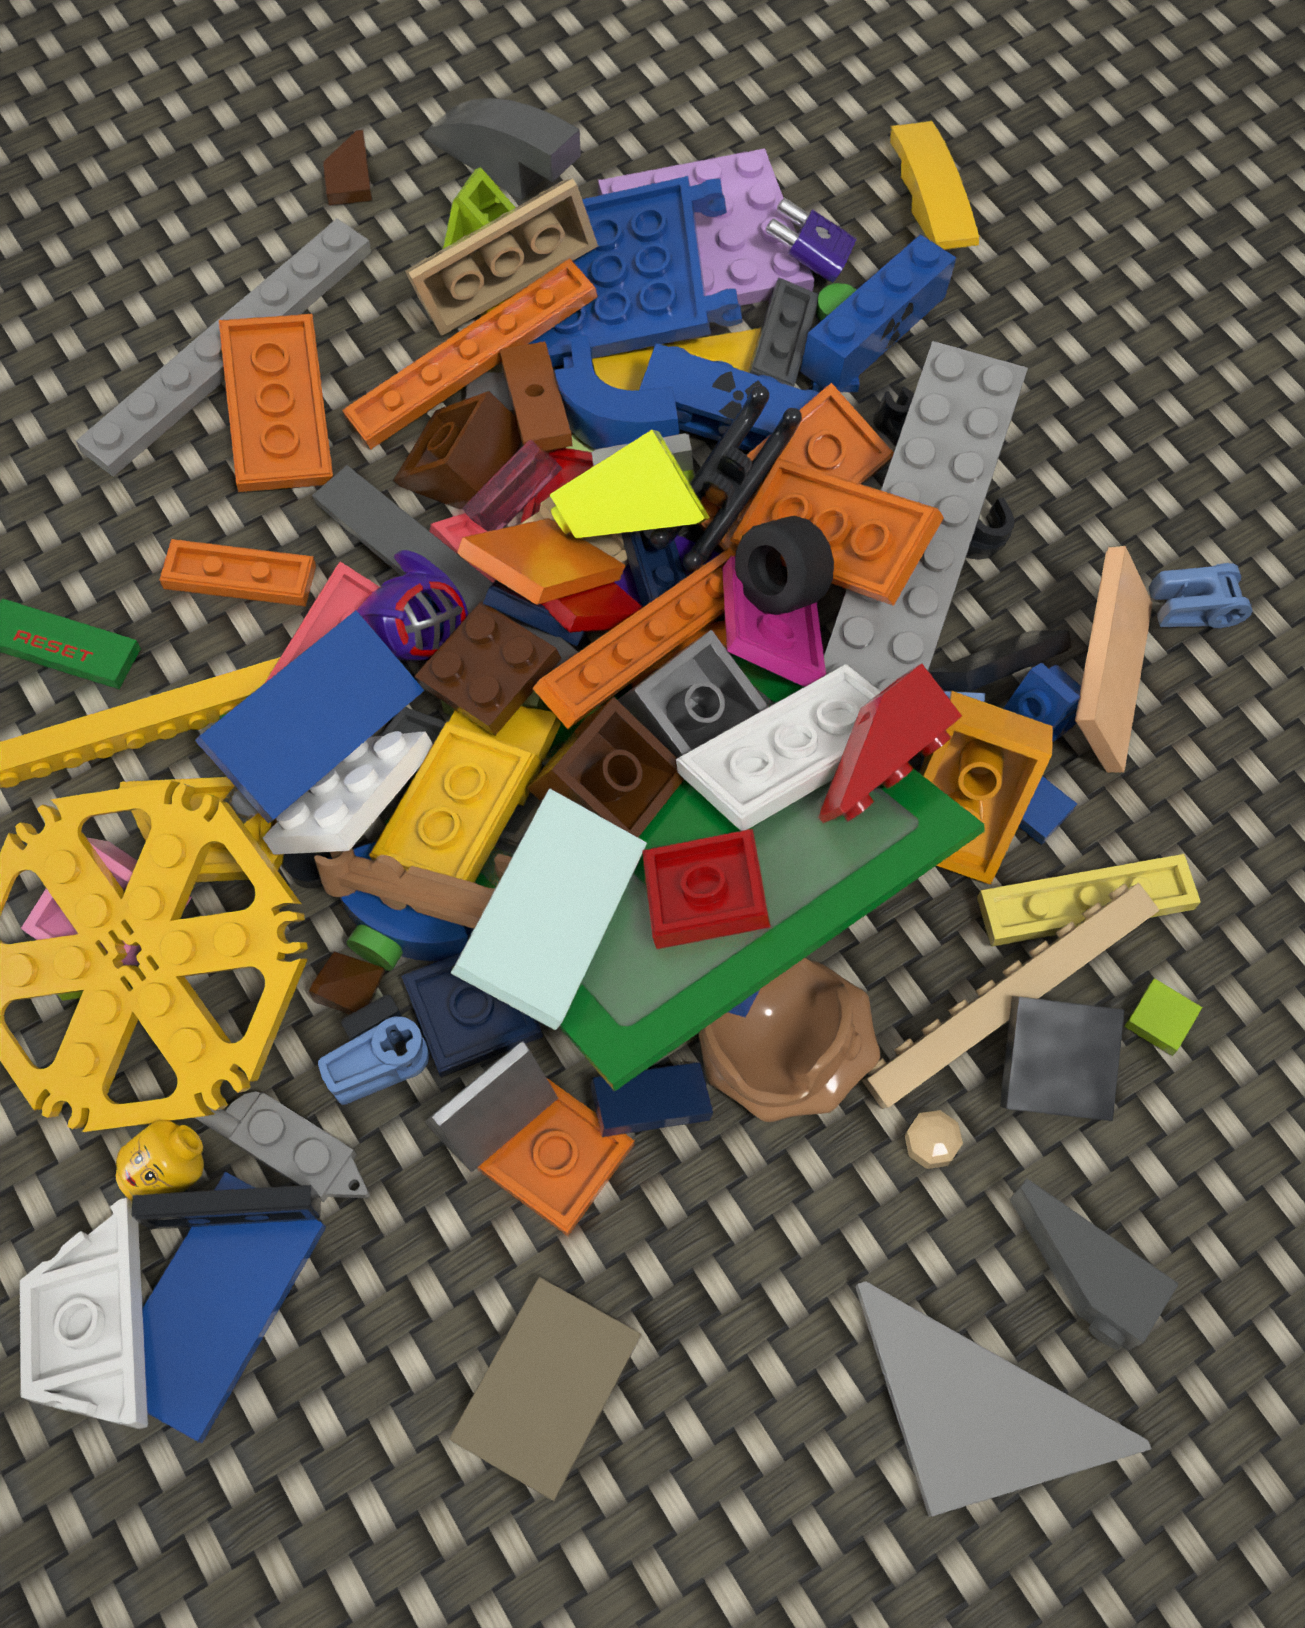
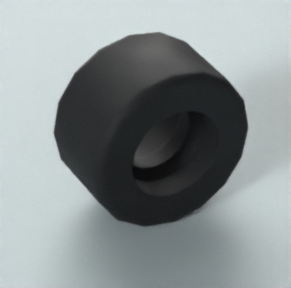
[735,516,834,615]

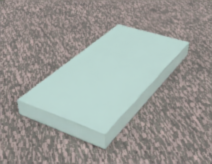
[451,789,647,1030]

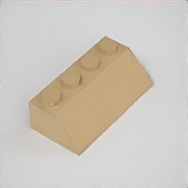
[405,178,598,336]

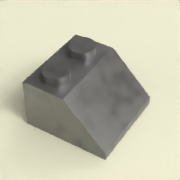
[618,630,768,758]

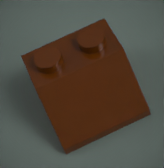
[393,391,522,509]
[527,697,684,838]

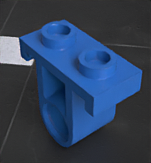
[1003,663,1081,742]

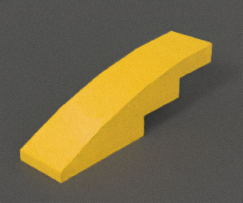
[890,121,979,250]

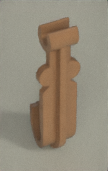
[314,847,512,929]

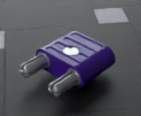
[765,198,857,283]

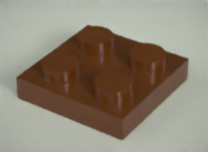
[415,601,562,736]

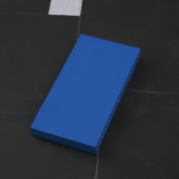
[195,610,424,824]
[142,1172,326,1443]

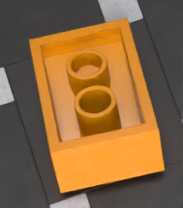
[919,691,1053,885]

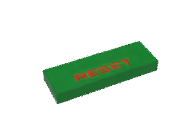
[0,598,141,690]

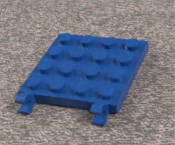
[529,176,743,367]

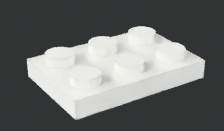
[263,731,433,855]

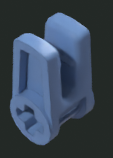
[1148,563,1253,628]
[318,1016,430,1105]

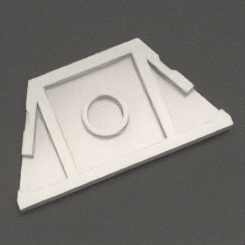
[20,1198,148,1429]

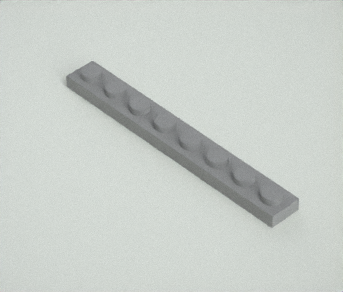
[76,219,372,477]

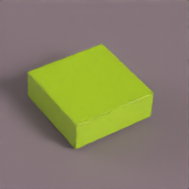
[1124,978,1203,1056]

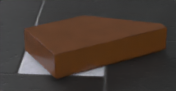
[323,130,372,205]

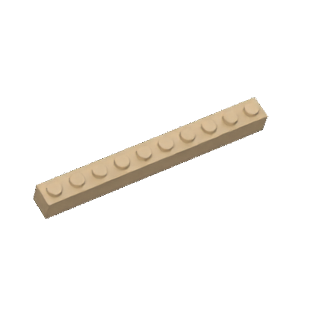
[862,883,1160,1109]

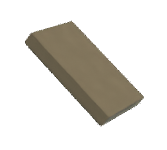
[449,1277,641,1502]

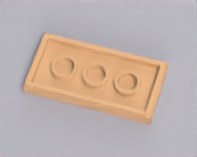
[1075,546,1153,773]

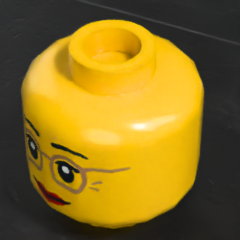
[115,1120,204,1201]

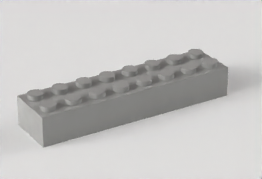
[824,341,1028,691]

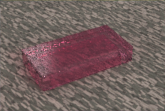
[463,439,563,531]

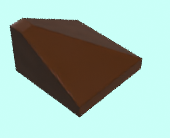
[309,951,385,1014]

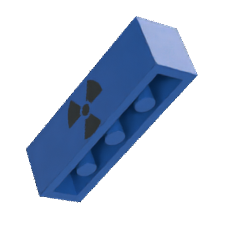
[800,234,956,392]
[639,343,819,452]

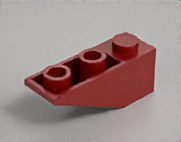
[818,663,962,824]

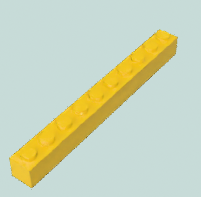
[0,657,280,788]

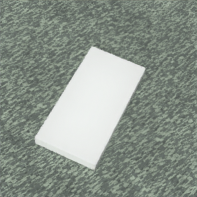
[676,664,881,831]

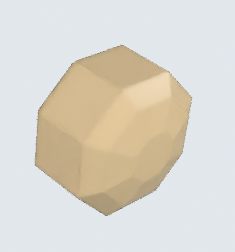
[904,1110,963,1169]

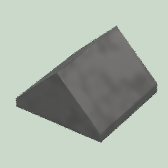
[424,1041,558,1172]

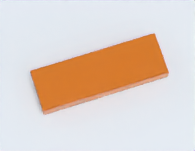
[159,539,316,607]

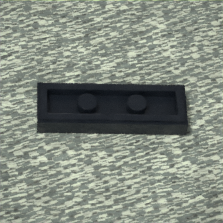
[929,630,1072,692]
[131,1185,321,1230]

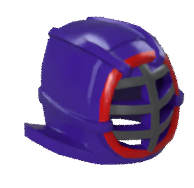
[357,550,468,661]

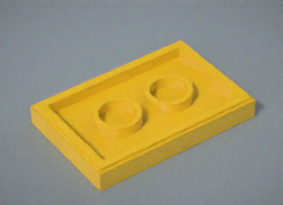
[369,722,541,883]

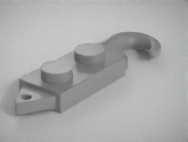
[195,1091,370,1202]

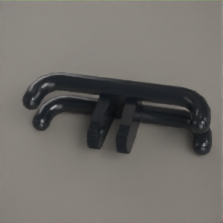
[650,385,802,572]

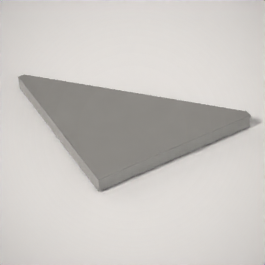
[855,1281,1151,1517]

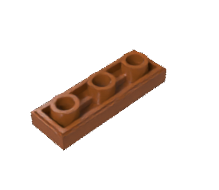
[500,341,573,455]

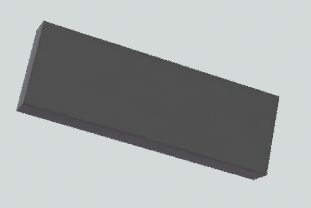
[748,278,819,387]

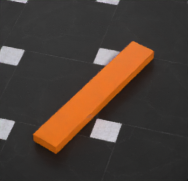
[342,258,598,450]
[532,548,736,729]

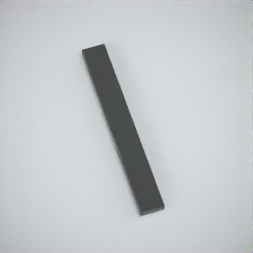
[312,465,578,670]

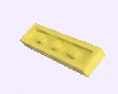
[977,854,1201,947]

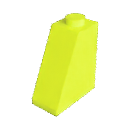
[550,430,710,538]

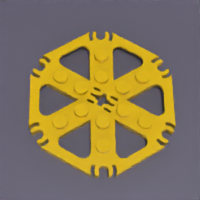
[0,780,308,1132]

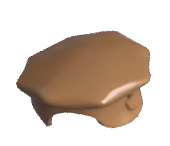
[698,958,880,1122]

